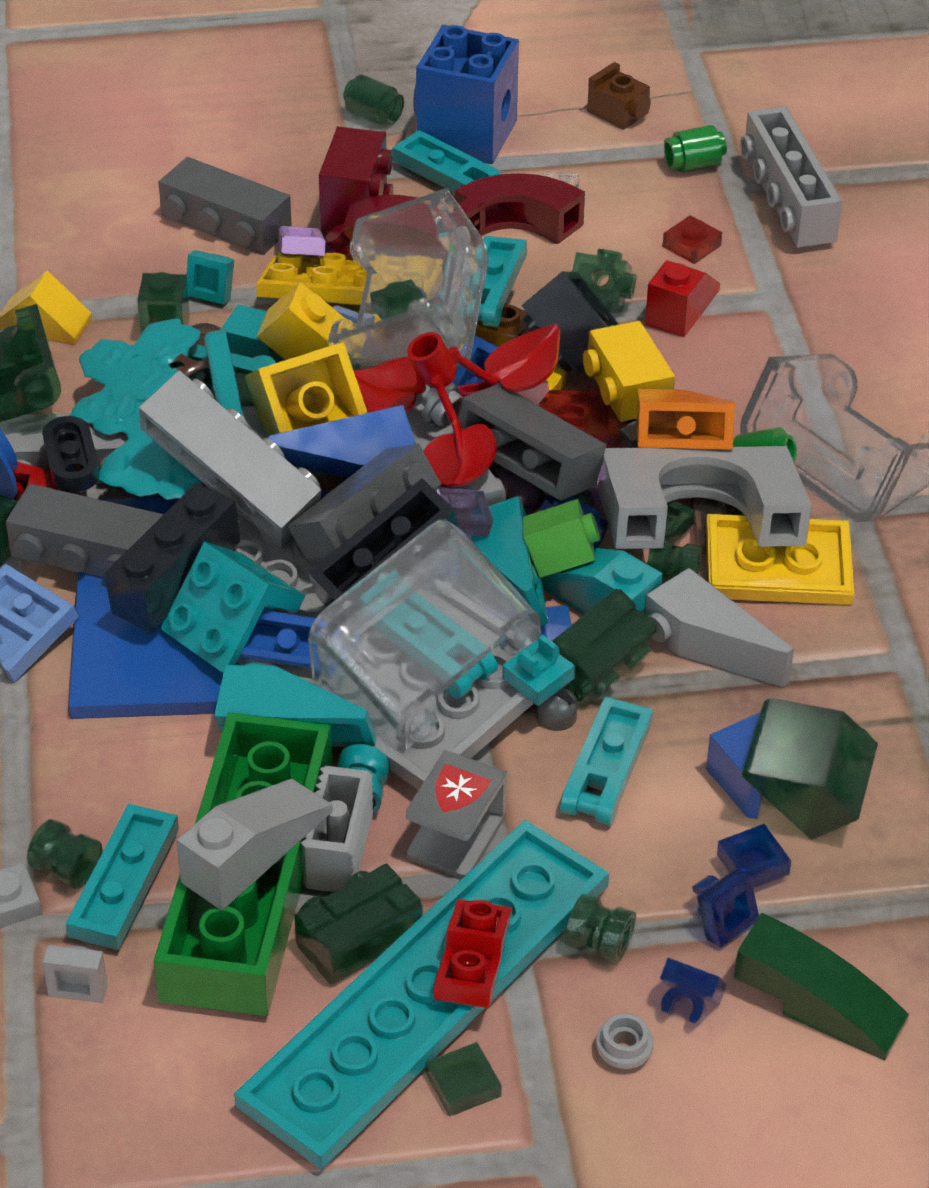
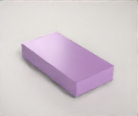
[277,226,325,256]

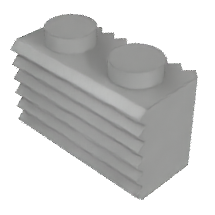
[300,766,374,894]

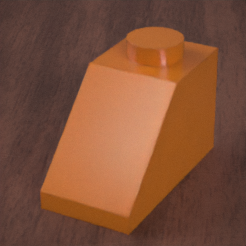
[636,389,735,450]

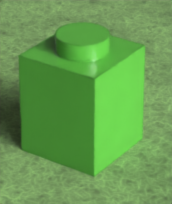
[523,499,600,578]

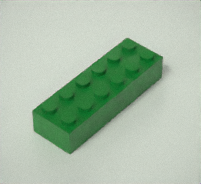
[153,712,333,1017]

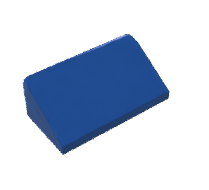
[239,610,347,672]

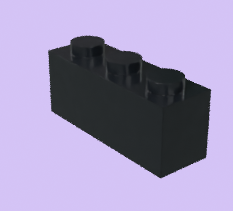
[308,478,461,630]
[104,483,241,633]

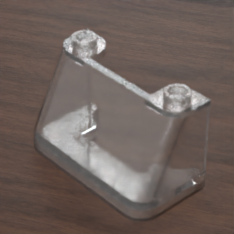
[328,188,488,368]
[740,354,929,522]
[308,519,541,754]

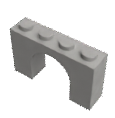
[598,446,812,549]

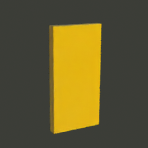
[256,251,441,310]

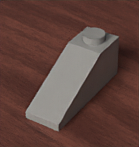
[644,568,794,687]
[176,779,333,910]

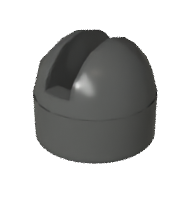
[537,687,578,731]

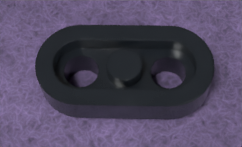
[42,416,99,493]

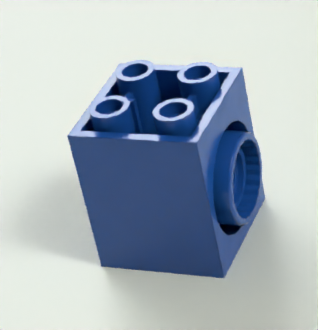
[413,25,519,164]

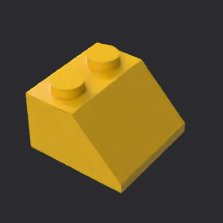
[244,342,368,435]

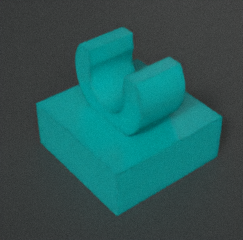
[185,250,234,305]
[502,634,575,706]

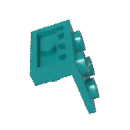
[162,541,306,672]

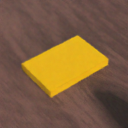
[705,514,854,605]

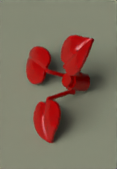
[353,323,560,488]

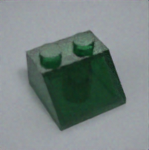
[741,698,878,840]

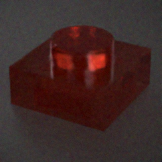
[662,215,723,264]

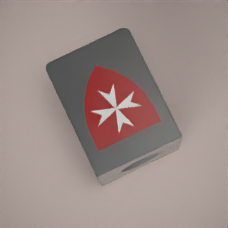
[406,750,507,880]

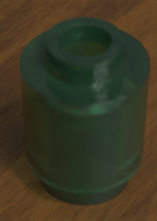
[343,74,404,125]

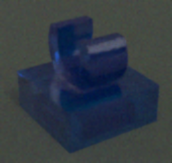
[692,869,759,947]
[660,958,727,1026]

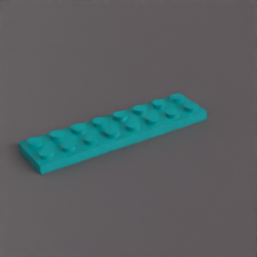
[234,820,609,1170]

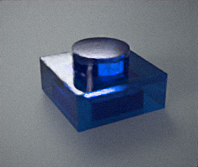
[717,824,791,892]

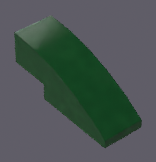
[734,912,909,1061]

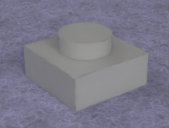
[0,862,42,928]
[42,945,108,1003]

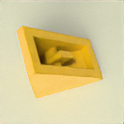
[0,270,92,345]

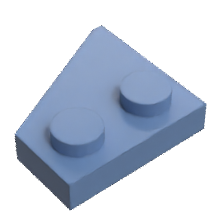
[0,564,79,683]

